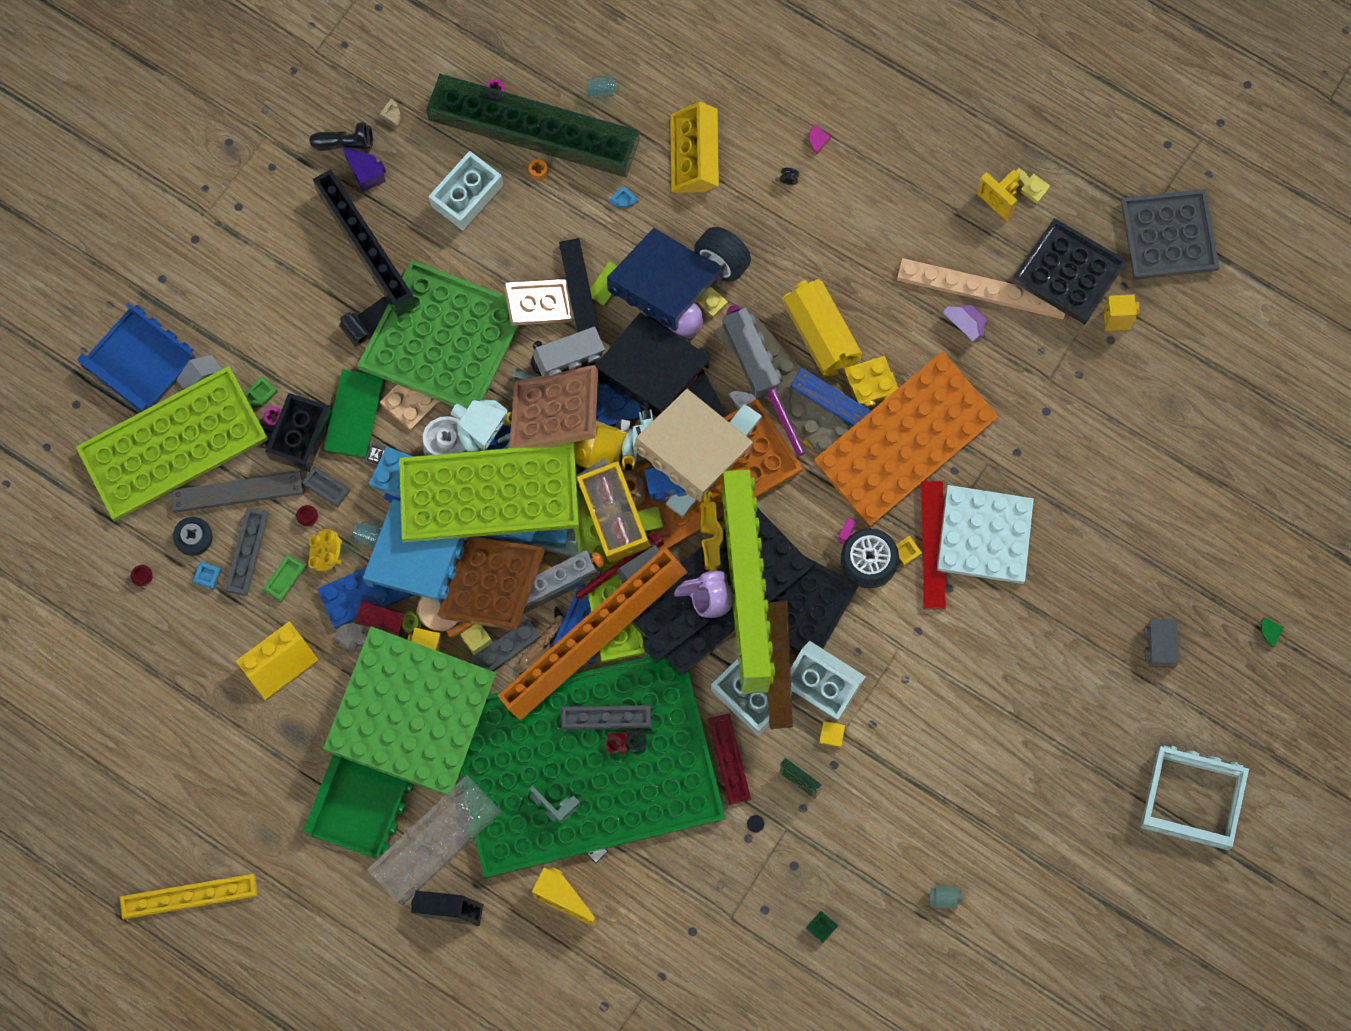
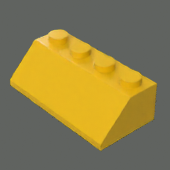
[670,101,719,193]

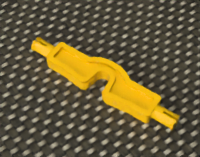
[700,490,723,572]

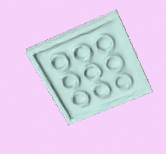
[937,485,1034,584]

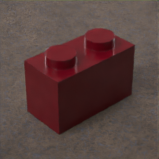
[354,600,404,636]

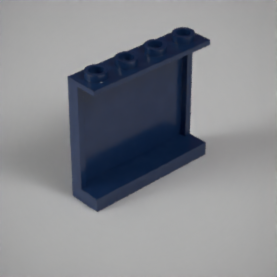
[607,228,722,331]

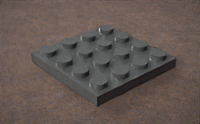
[1121,189,1219,280]

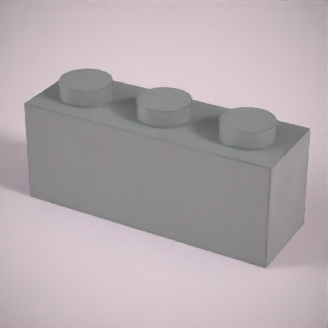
[533,327,605,378]

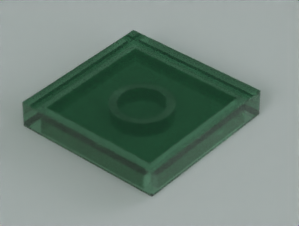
[780,758,822,799]

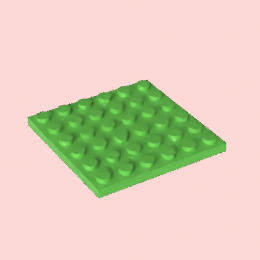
[357,260,520,409]
[323,627,496,797]

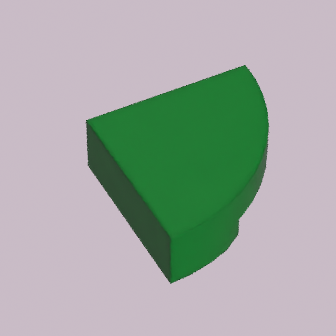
[1260,617,1284,648]

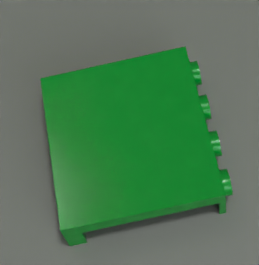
[303,754,414,861]

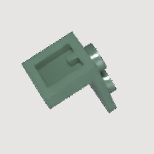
[529,786,581,824]

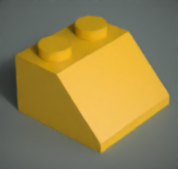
[573,421,627,468]

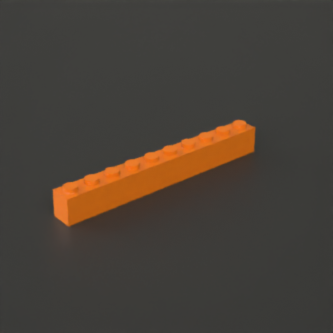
[497,547,687,720]

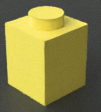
[460,624,492,656]

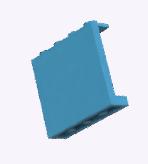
[363,500,469,606]

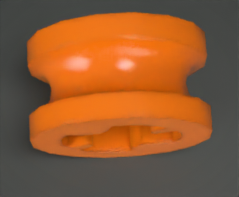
[528,159,548,181]

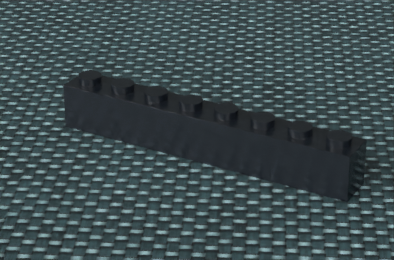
[313,169,416,317]

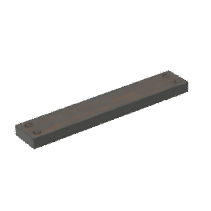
[171,472,303,513]

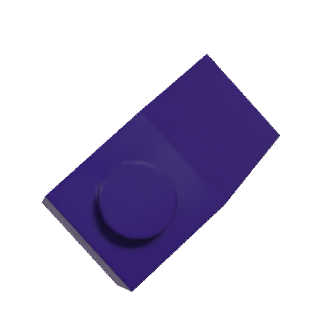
[343,147,386,192]

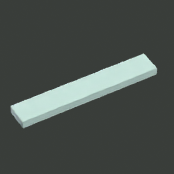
[666,404,762,518]

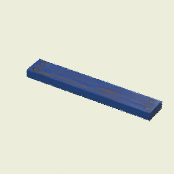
[790,368,871,426]

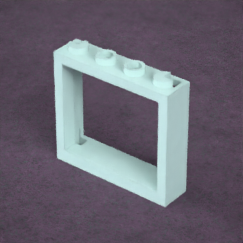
[1140,745,1249,851]

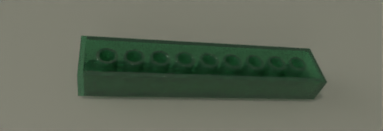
[426,73,640,178]

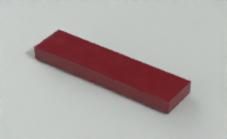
[708,713,751,805]

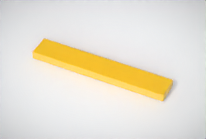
[119,874,258,920]

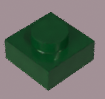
[806,911,838,944]

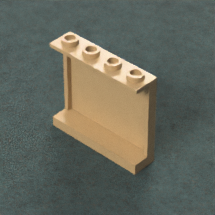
[634,389,753,502]

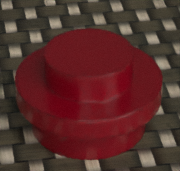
[296,505,318,527]
[131,565,153,587]

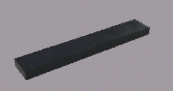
[559,238,604,354]

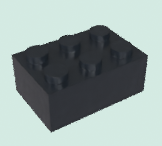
[265,393,332,472]

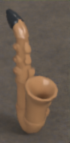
[519,607,564,672]

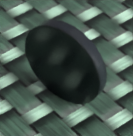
[747,815,764,833]

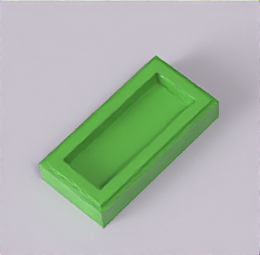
[263,554,306,603]

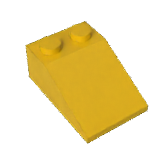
[532,867,597,928]

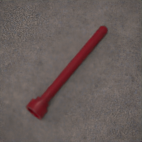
[576,531,664,599]

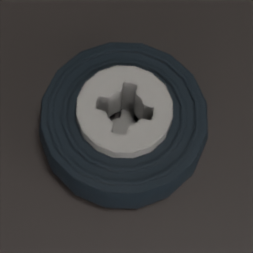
[173,516,213,556]

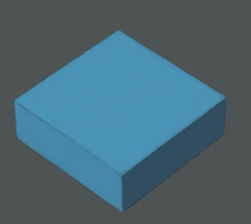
[192,561,222,590]

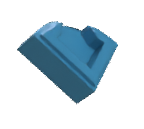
[609,186,639,208]

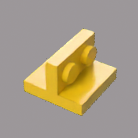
[977,170,1020,222]

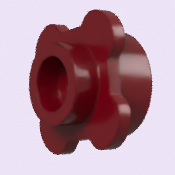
[606,732,627,754]

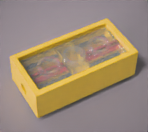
[577,461,651,563]

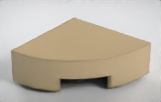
[379,99,401,128]

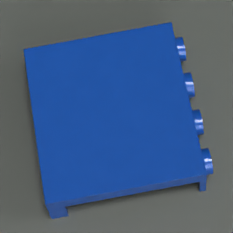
[77,303,196,412]

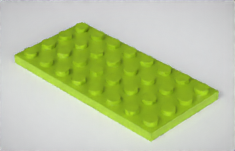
[76,366,269,522]
[399,443,579,543]

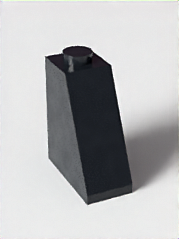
[411,890,484,926]

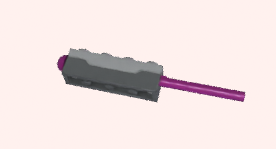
[722,305,805,457]

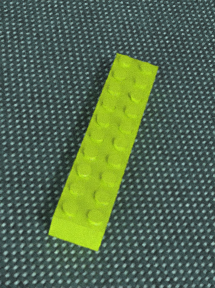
[721,470,775,694]

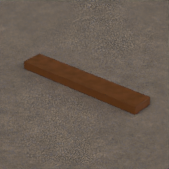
[767,601,793,729]

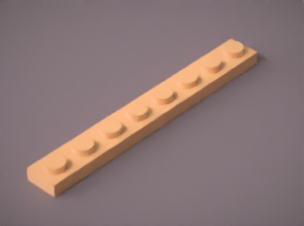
[897,258,1065,319]

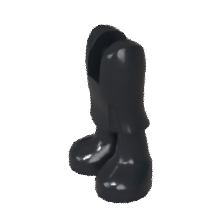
[309,122,373,151]

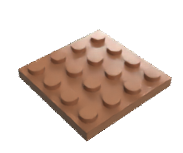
[510,365,598,448]

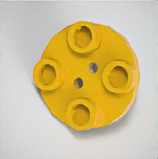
[308,529,342,572]

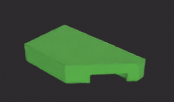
[244,376,278,407]

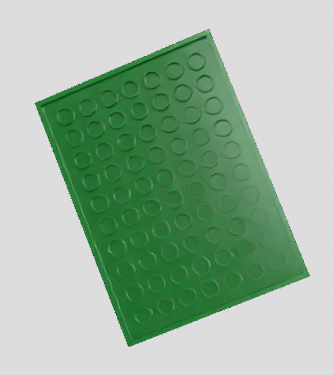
[460,656,726,879]

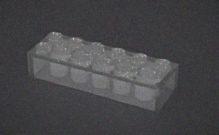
[367,775,502,905]

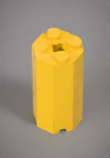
[782,279,862,377]

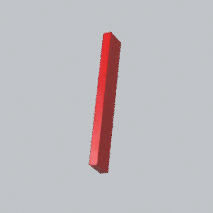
[921,481,946,610]

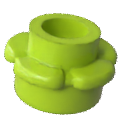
[401,611,421,633]

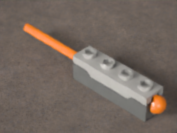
[447,550,604,639]

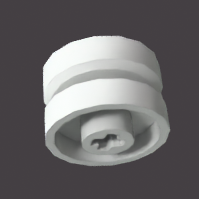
[423,417,467,456]

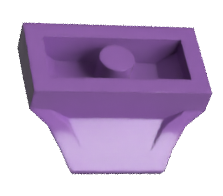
[943,305,987,342]

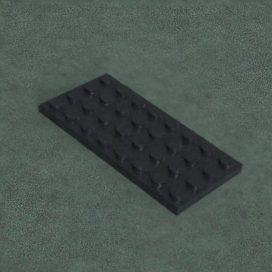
[631,507,813,677]

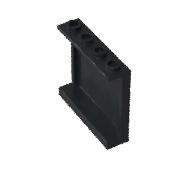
[595,312,710,417]

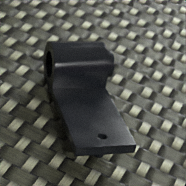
[339,297,389,346]

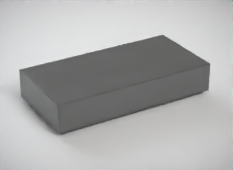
[302,466,350,508]

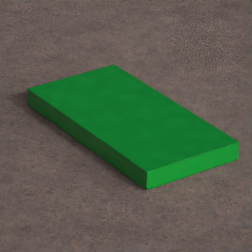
[324,369,385,459]

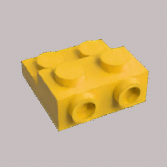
[844,356,898,409]

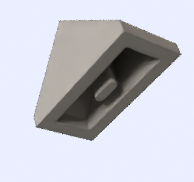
[176,355,222,390]

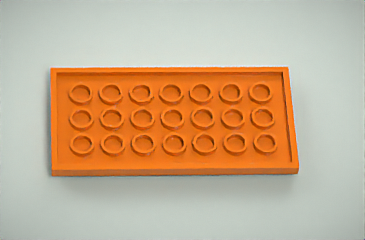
[813,351,999,527]
[623,399,803,551]

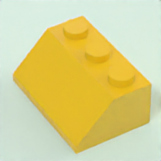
[236,621,319,701]

